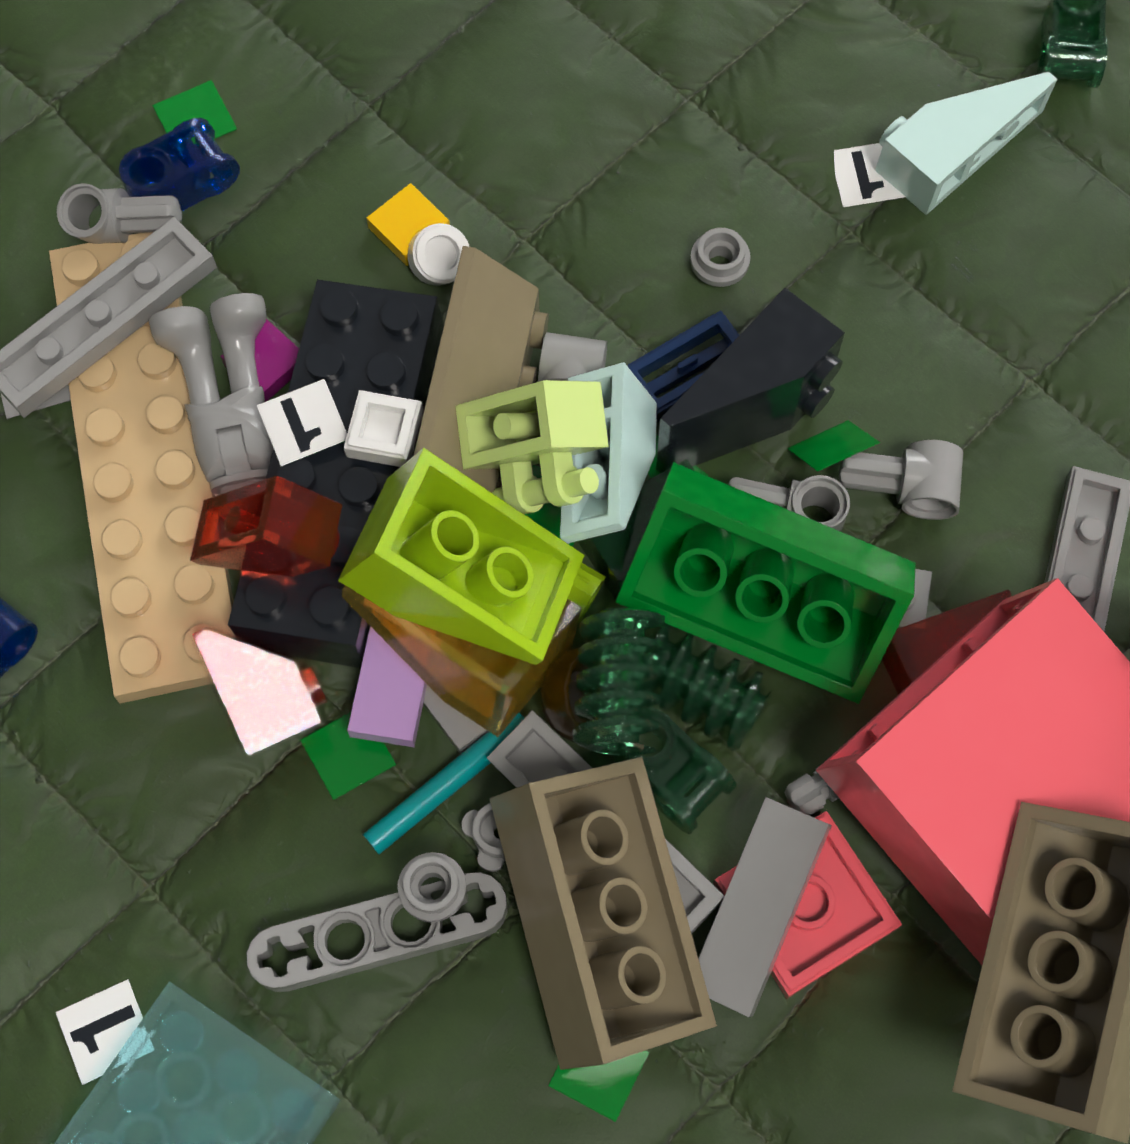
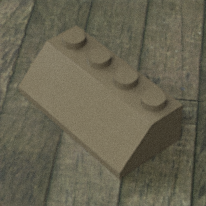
[414,246,549,493]
[489,757,717,1070]
[952,802,1130,1144]

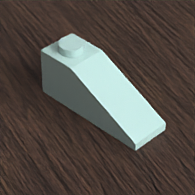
[875,72,1057,215]
[560,362,657,544]

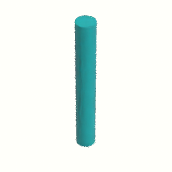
[362,710,524,855]

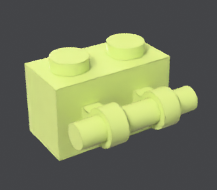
[455,380,609,515]

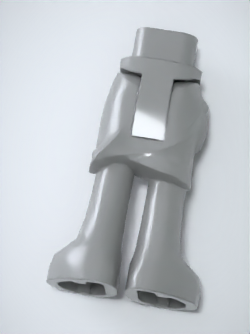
[149,293,273,518]

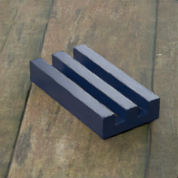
[627,310,739,423]

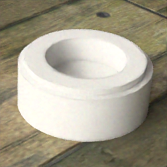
[408,223,469,286]

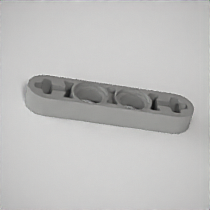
[247,872,508,992]

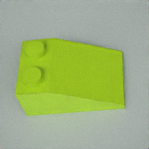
[338,448,585,665]

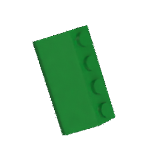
[615,462,916,704]

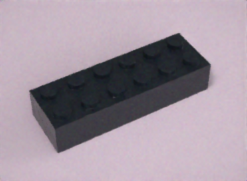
[228,279,444,668]

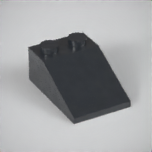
[656,288,845,477]

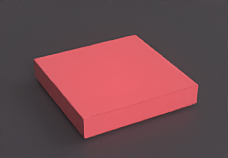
[713,811,902,999]

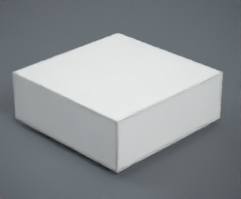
[344,390,424,467]

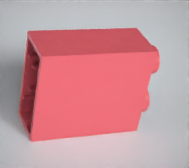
[816,578,1130,965]

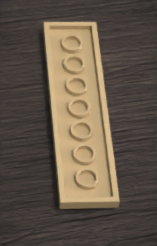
[49,232,246,704]

